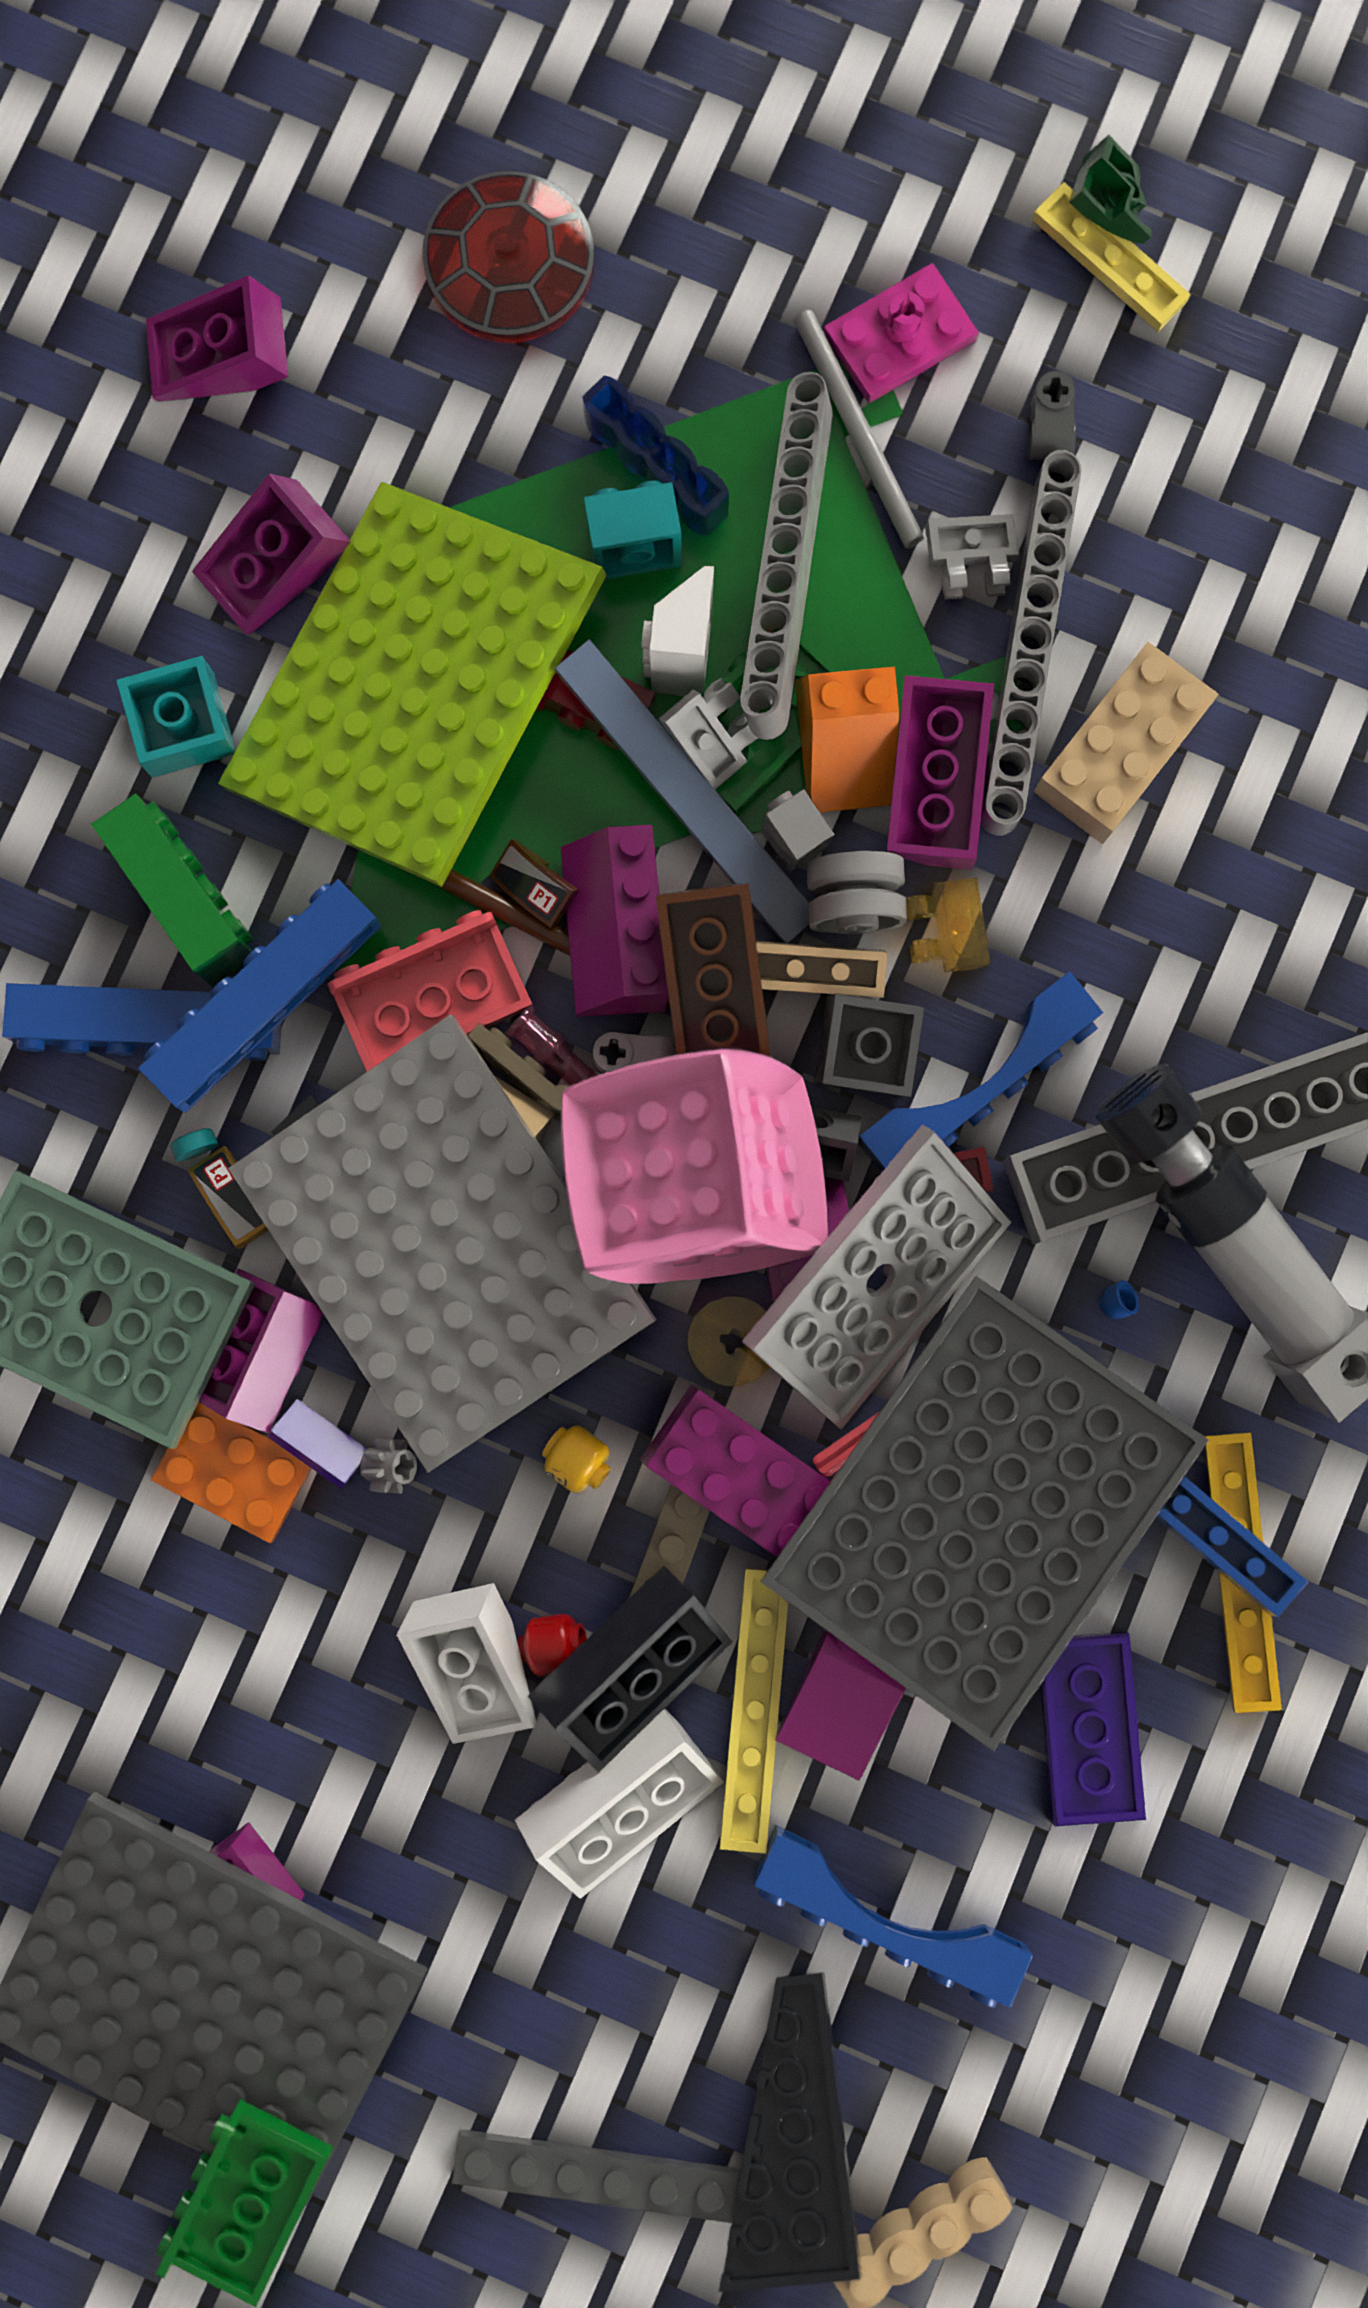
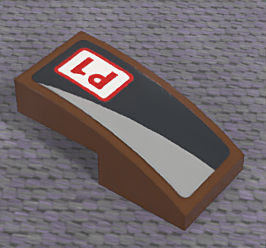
[489,839,579,928]

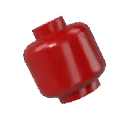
[517,1614,587,1677]

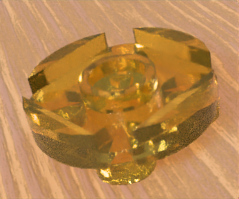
[688,1296,770,1386]

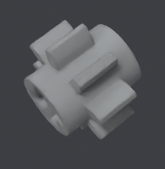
[360,1437,417,1494]

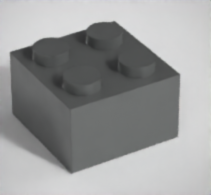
[814,994,924,1097]

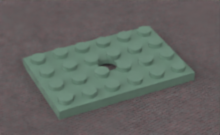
[0,1170,256,1449]

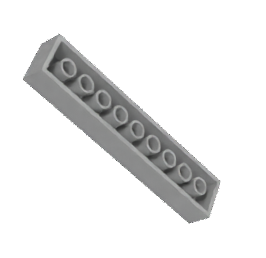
[1002,1032,1368,1245]

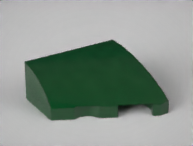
[1069,135,1152,245]

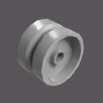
[806,851,907,934]

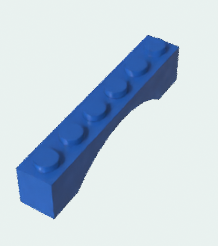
[858,971,1104,1173]
[753,1825,1033,2008]

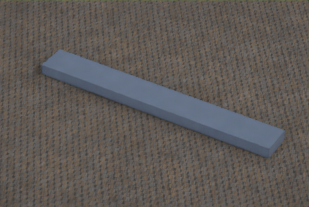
[554,640,809,943]

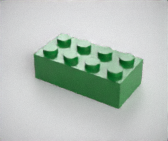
[91,793,254,986]

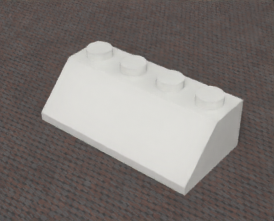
[515,1709,724,1899]

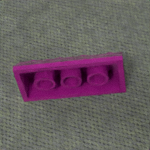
[887,675,994,870]
[560,825,669,1017]

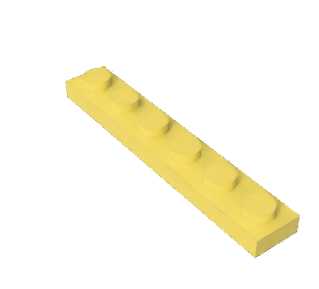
[720,1568,788,1854]

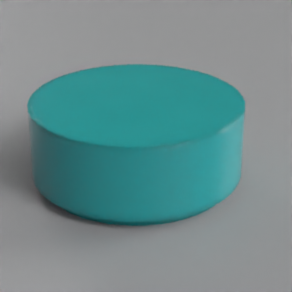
[170,1128,218,1162]

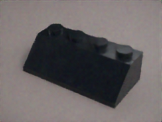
[528,1566,733,1772]

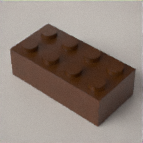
[656,882,771,1057]

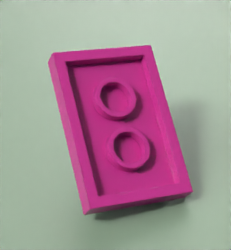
[823,263,979,404]

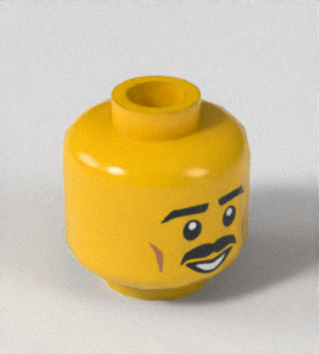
[542,1425,611,1493]

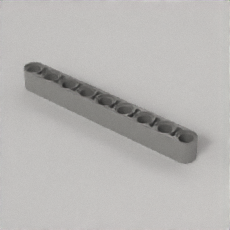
[740,372,833,740]
[980,450,1081,836]

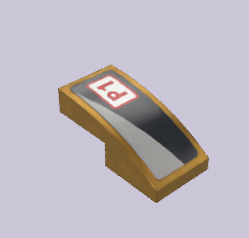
[187,1146,269,1250]

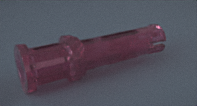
[505,1006,598,1086]

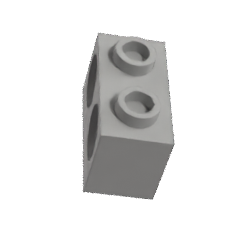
[761,789,834,874]

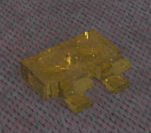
[906,878,990,972]

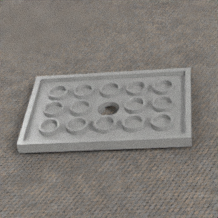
[742,1124,1011,1429]

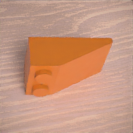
[795,666,899,813]

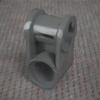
[1027,371,1076,461]

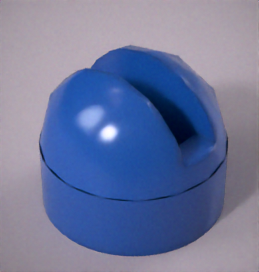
[1099,1280,1139,1319]

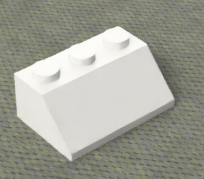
[642,566,714,696]

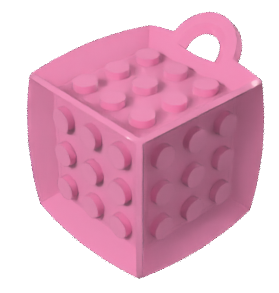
[561,1050,828,1284]

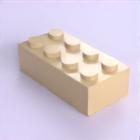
[1033,642,1219,844]

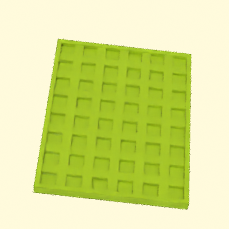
[218,482,606,887]

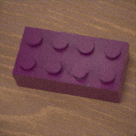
[640,1384,831,1557]

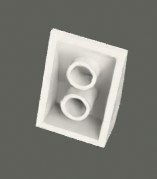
[397,1583,536,1744]

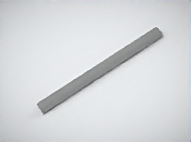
[794,310,924,548]

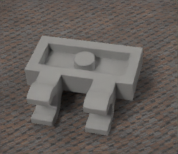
[925,514,1019,599]
[659,678,758,789]

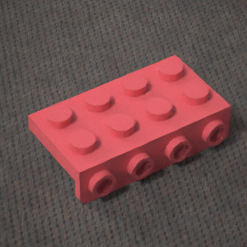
[327,910,533,1072]

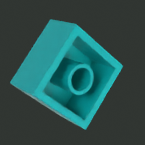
[584,481,682,579]
[117,655,236,778]

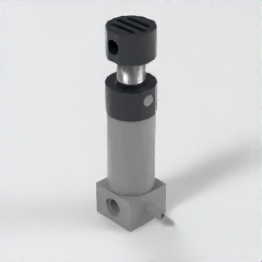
[1095,1064,1368,1423]

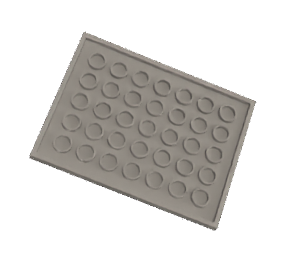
[228,1015,656,1473]

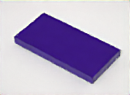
[1040,1632,1146,1827]

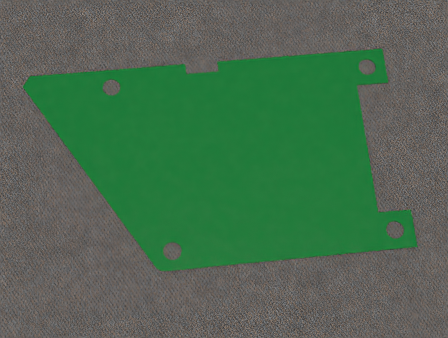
[338,360,1026,971]

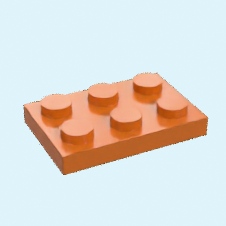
[151,1402,312,1543]

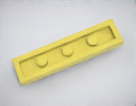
[1032,182,1191,332]

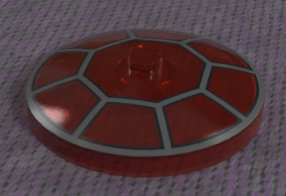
[423,171,594,343]

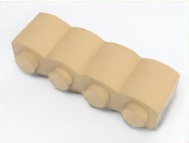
[834,2157,1012,2308]

